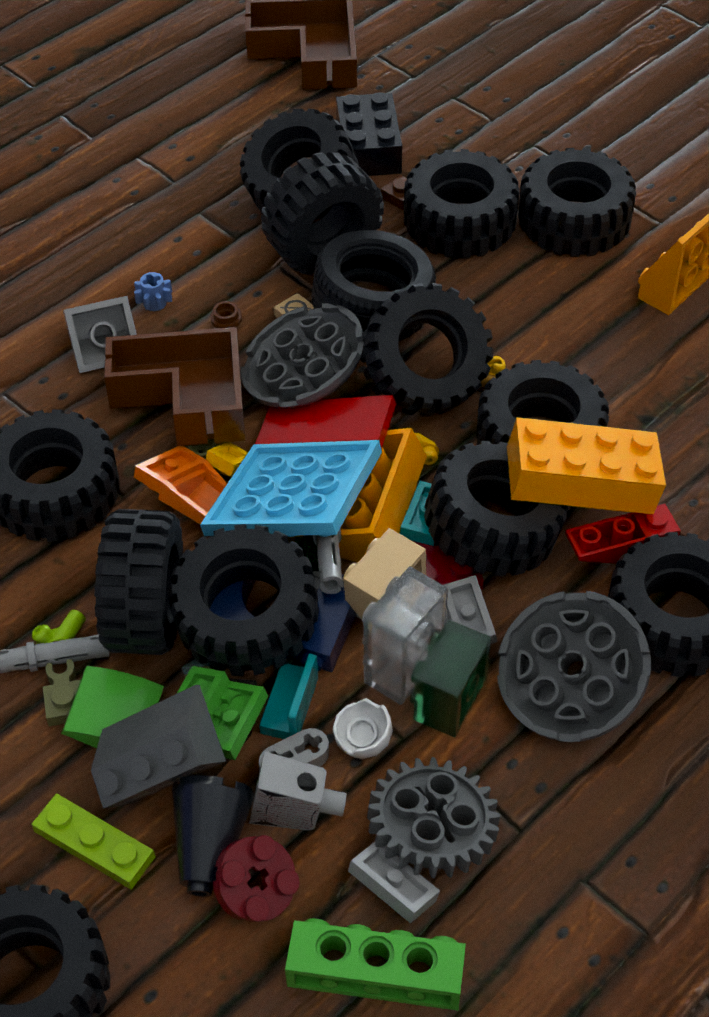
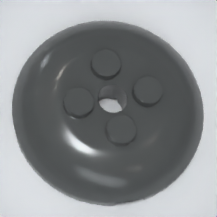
[241,303,364,409]
[497,591,651,742]

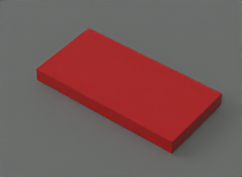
[255,395,396,449]

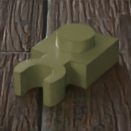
[43,659,81,726]

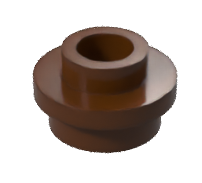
[210,301,242,328]

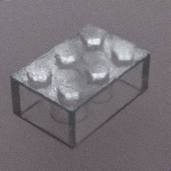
[362,566,448,705]

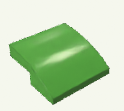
[61,666,164,748]
[177,666,268,760]

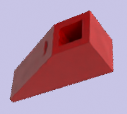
[565,504,681,564]

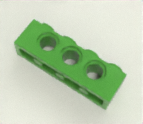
[285,918,466,1011]

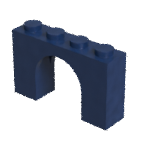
[210,574,357,672]

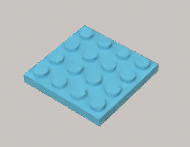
[200,440,382,537]

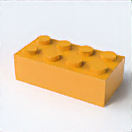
[507,417,666,514]

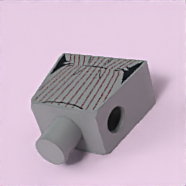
[249,752,347,830]

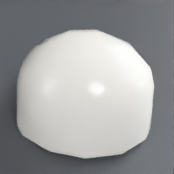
[332,698,393,759]

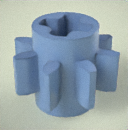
[134,272,172,311]

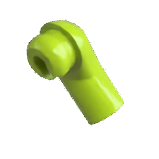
[32,610,86,644]

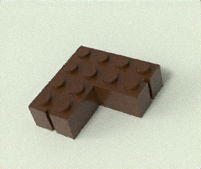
[245,0,357,90]
[104,327,246,446]

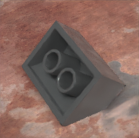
[91,685,226,809]

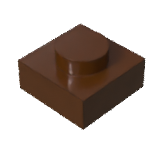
[381,175,407,210]

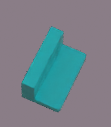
[259,653,318,739]

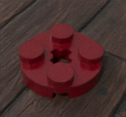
[213,835,300,922]

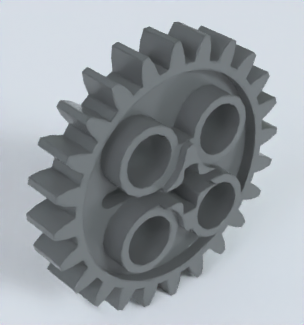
[367,757,500,878]

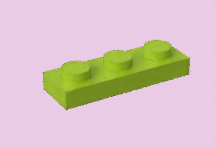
[31,793,156,890]

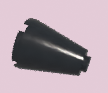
[172,775,254,897]

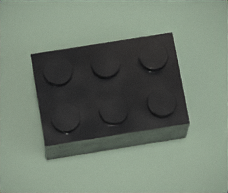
[336,92,402,176]

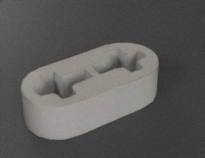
[259,728,329,770]

